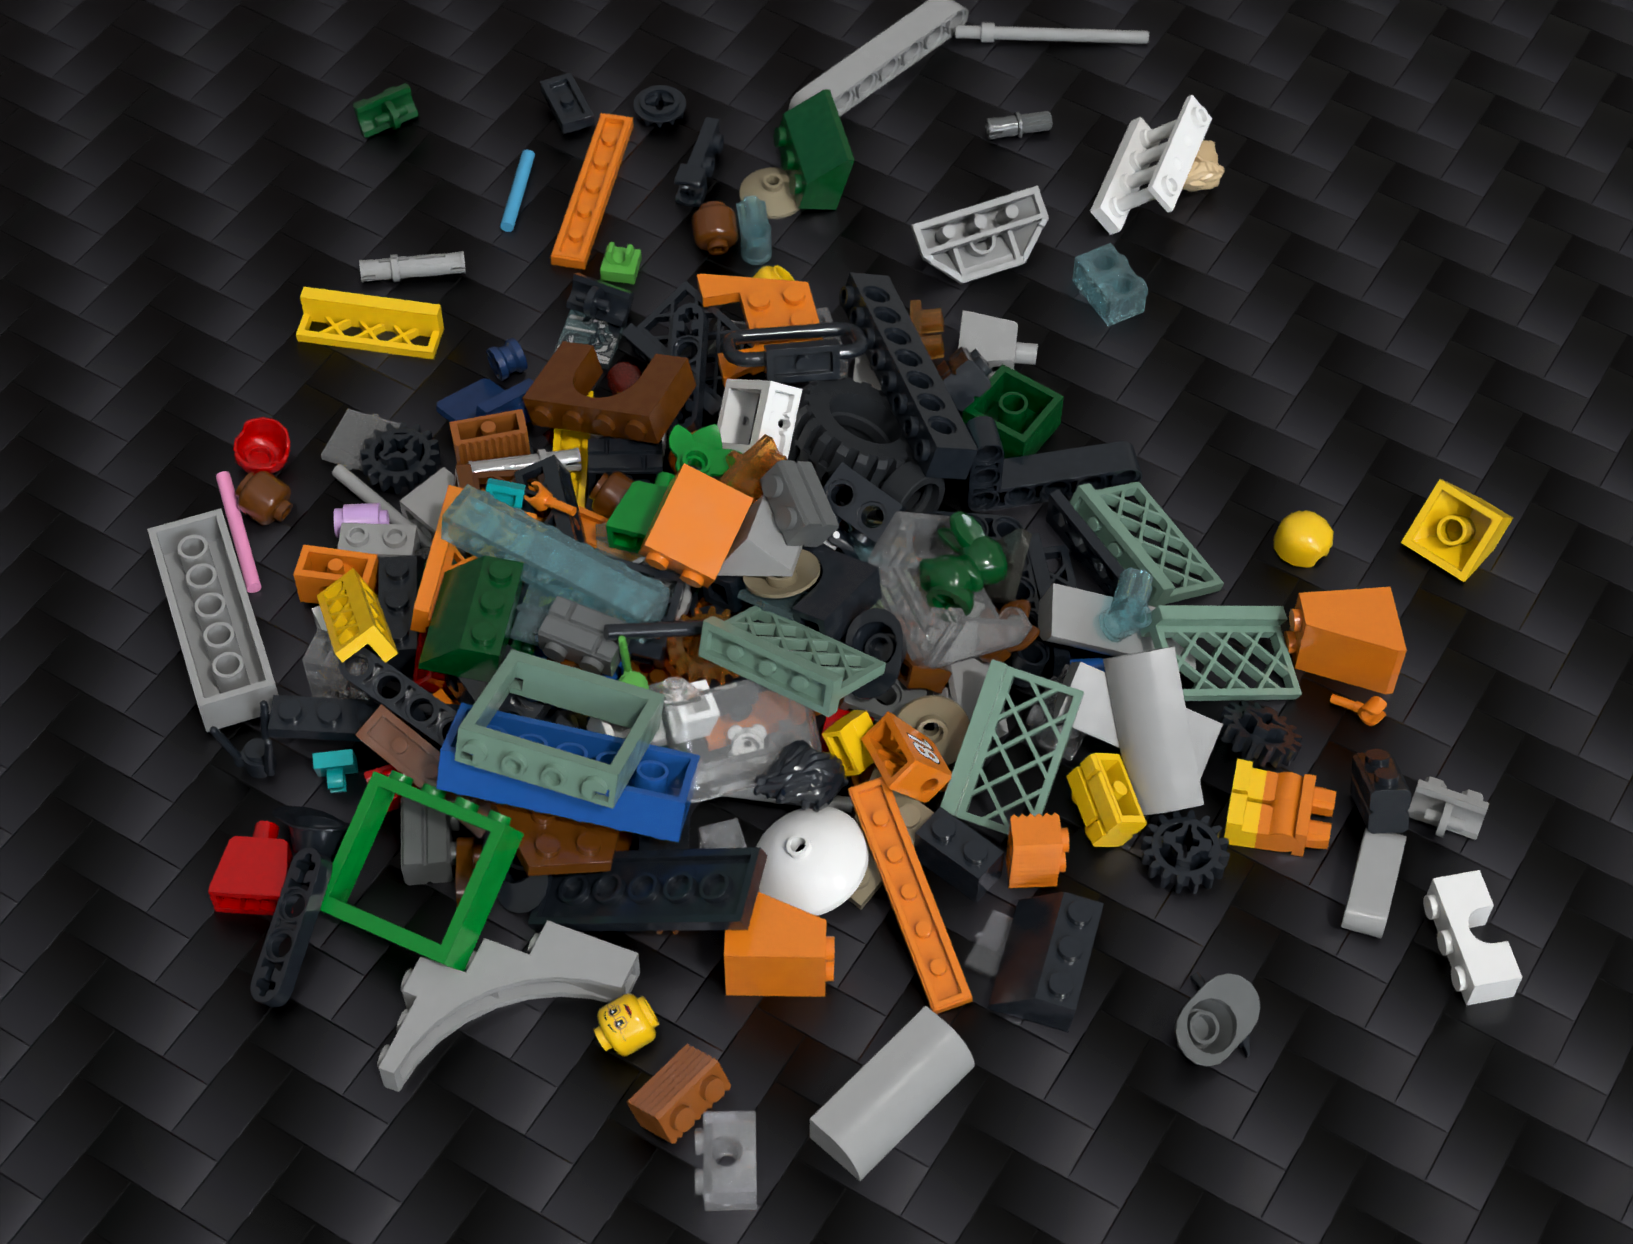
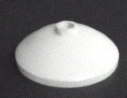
[756,806,869,916]

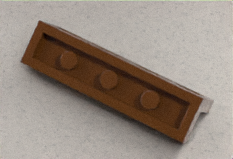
[355,704,492,839]

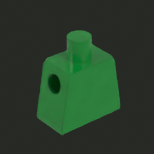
[606,472,675,555]

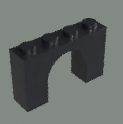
[702,545,882,641]

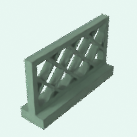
[1070,482,1224,607]
[698,604,886,717]
[1138,605,1302,701]
[940,659,1085,835]

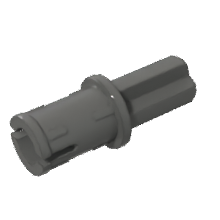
[985,111,1053,140]

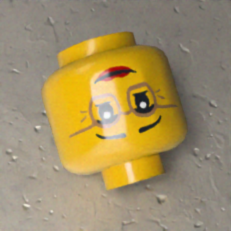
[594,993,659,1056]

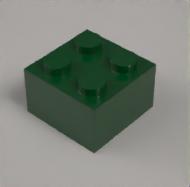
[962,364,1064,459]

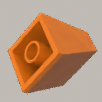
[638,463,754,588]
[1284,587,1407,694]
[724,892,835,997]

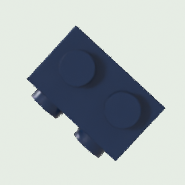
[436,378,534,424]

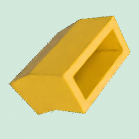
[822,710,874,776]

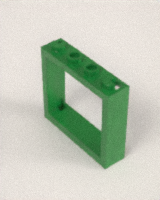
[320,770,524,972]

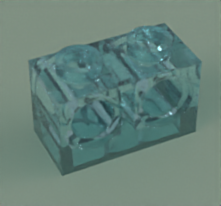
[1072,243,1148,327]

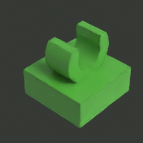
[600,242,642,284]

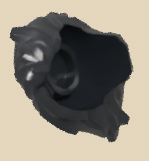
[753,740,849,812]

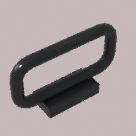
[721,322,868,384]

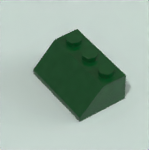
[773,89,855,210]
[418,555,524,682]

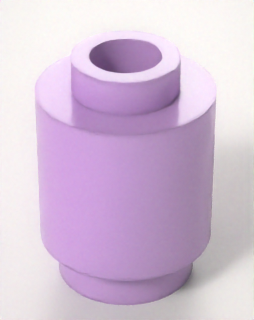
[334,503,389,538]

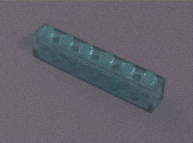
[441,484,670,644]

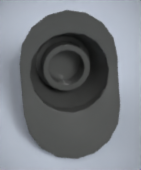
[1174,973,1260,1067]

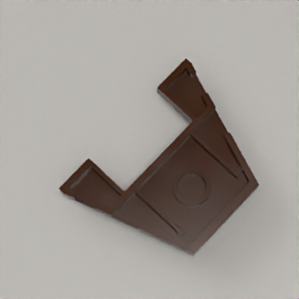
[490,801,620,876]

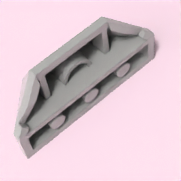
[911,186,1049,284]

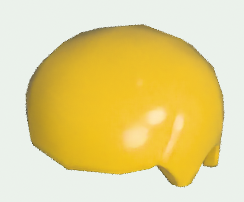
[1274,510,1334,568]

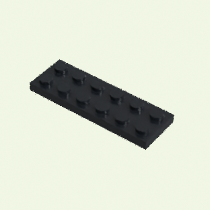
[528,847,768,932]

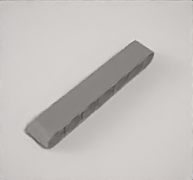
[789,0,968,117]

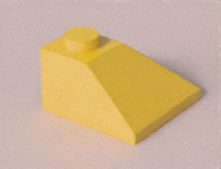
[1401,479,1513,582]

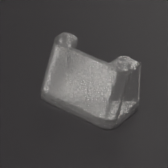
[868,511,1032,669]
[649,650,822,803]

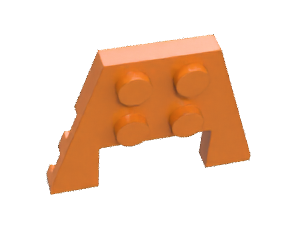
[697,274,823,387]

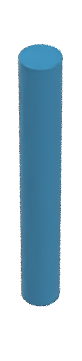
[500,150,535,232]

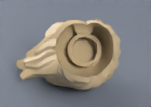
[1182,140,1225,192]

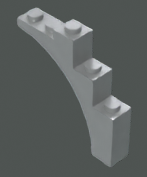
[377,921,640,1092]

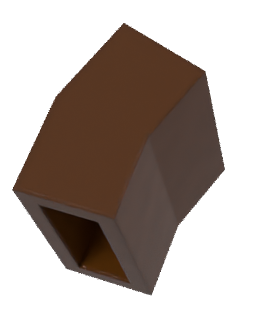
[898,645,952,694]

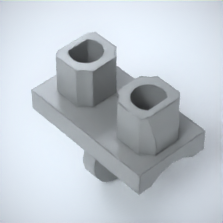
[1408,776,1489,840]

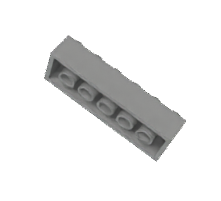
[147,508,279,732]

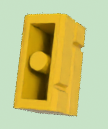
[1066,753,1147,847]

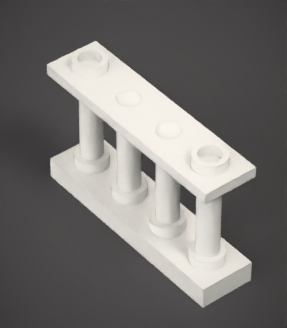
[1090,95,1212,235]

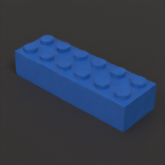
[436,703,700,843]

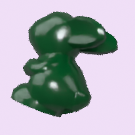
[918,511,1008,623]

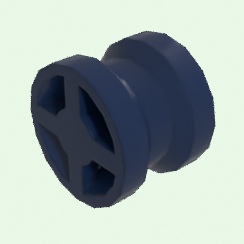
[486,338,528,381]

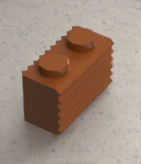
[449,409,531,465]
[627,1043,731,1143]

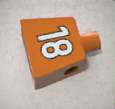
[861,711,952,803]

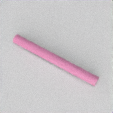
[216,471,261,593]

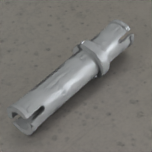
[359,251,466,282]
[468,447,582,472]

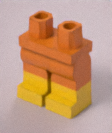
[1224,759,1337,857]

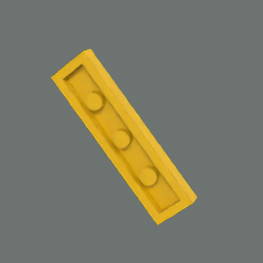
[296,287,444,360]
[317,568,398,663]

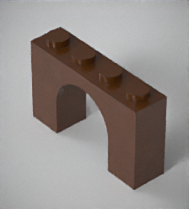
[522,341,697,444]

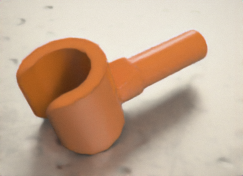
[524,481,577,516]
[1330,694,1387,726]

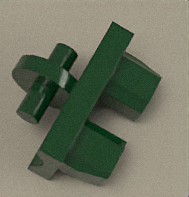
[353,83,419,138]

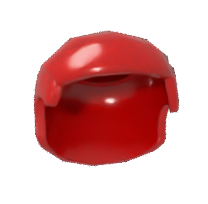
[233,417,291,474]

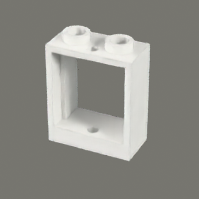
[717,379,802,462]

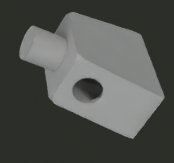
[958,311,1038,379]

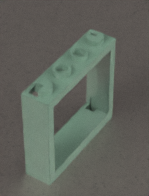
[455,649,665,809]

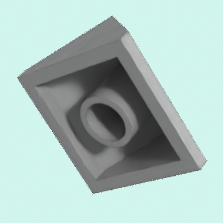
[717,494,803,577]

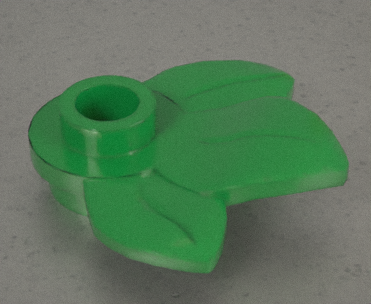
[669,424,742,477]

